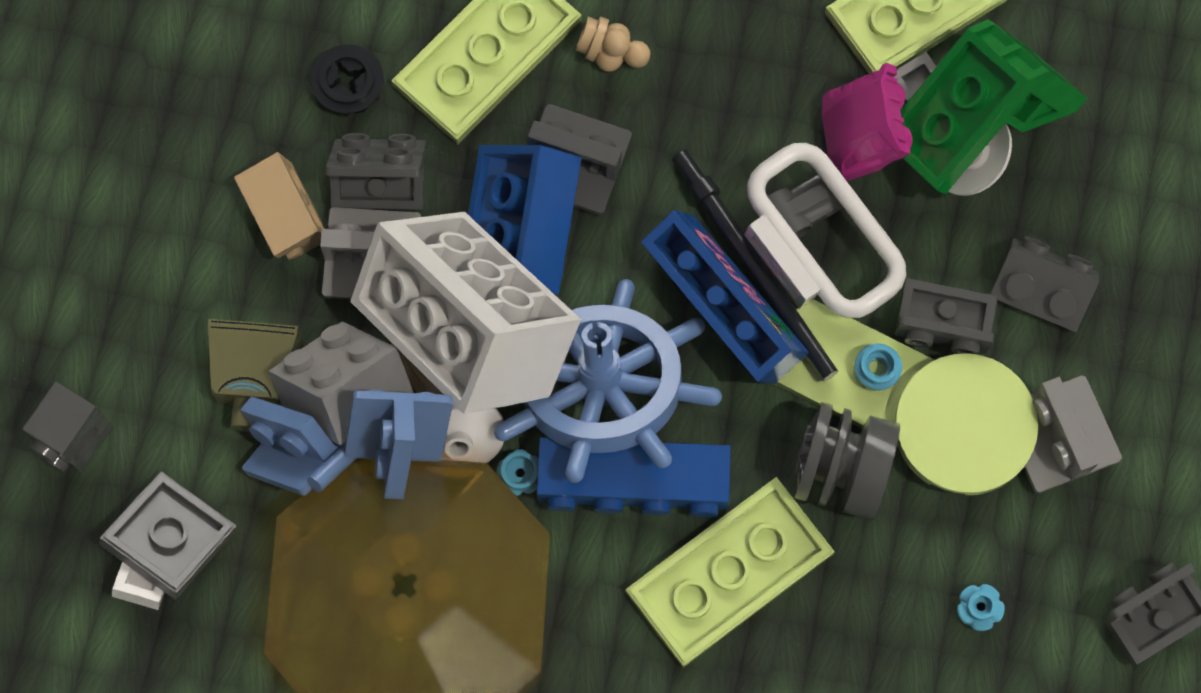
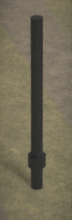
[672,150,838,382]

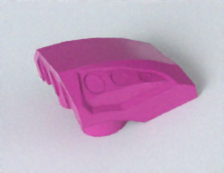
[822,63,912,181]

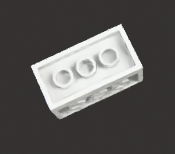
[350,212,581,414]

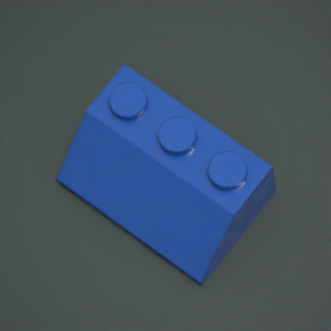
[468,145,581,295]

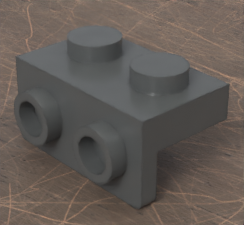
[990,236,1099,332]
[894,278,998,355]
[1101,562,1201,667]

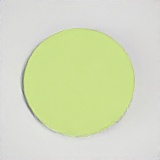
[895,354,1038,496]

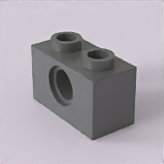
[22,381,113,474]

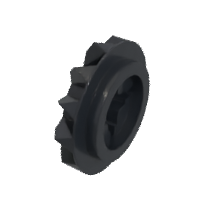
[311,45,384,117]

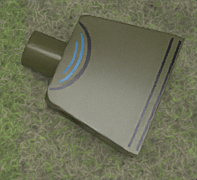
[208,319,303,432]

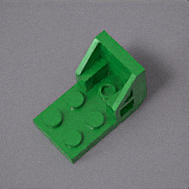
[900,19,1088,195]

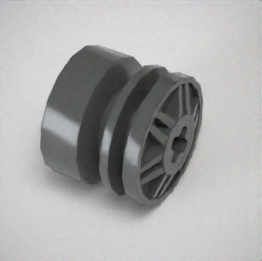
[794,401,900,520]

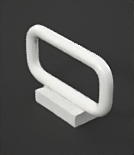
[744,143,906,318]

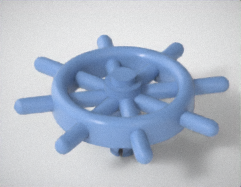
[494,279,722,483]

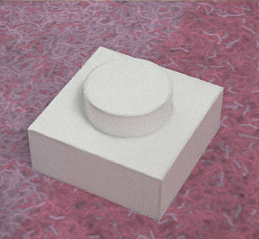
[112,562,165,610]

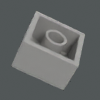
[268,322,413,445]

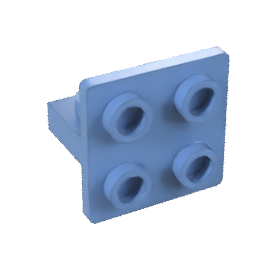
[345,390,453,499]
[240,396,345,496]

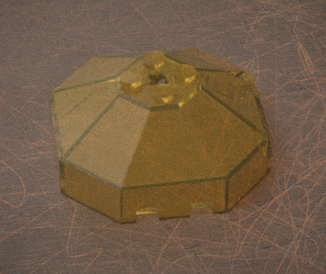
[264,458,550,693]

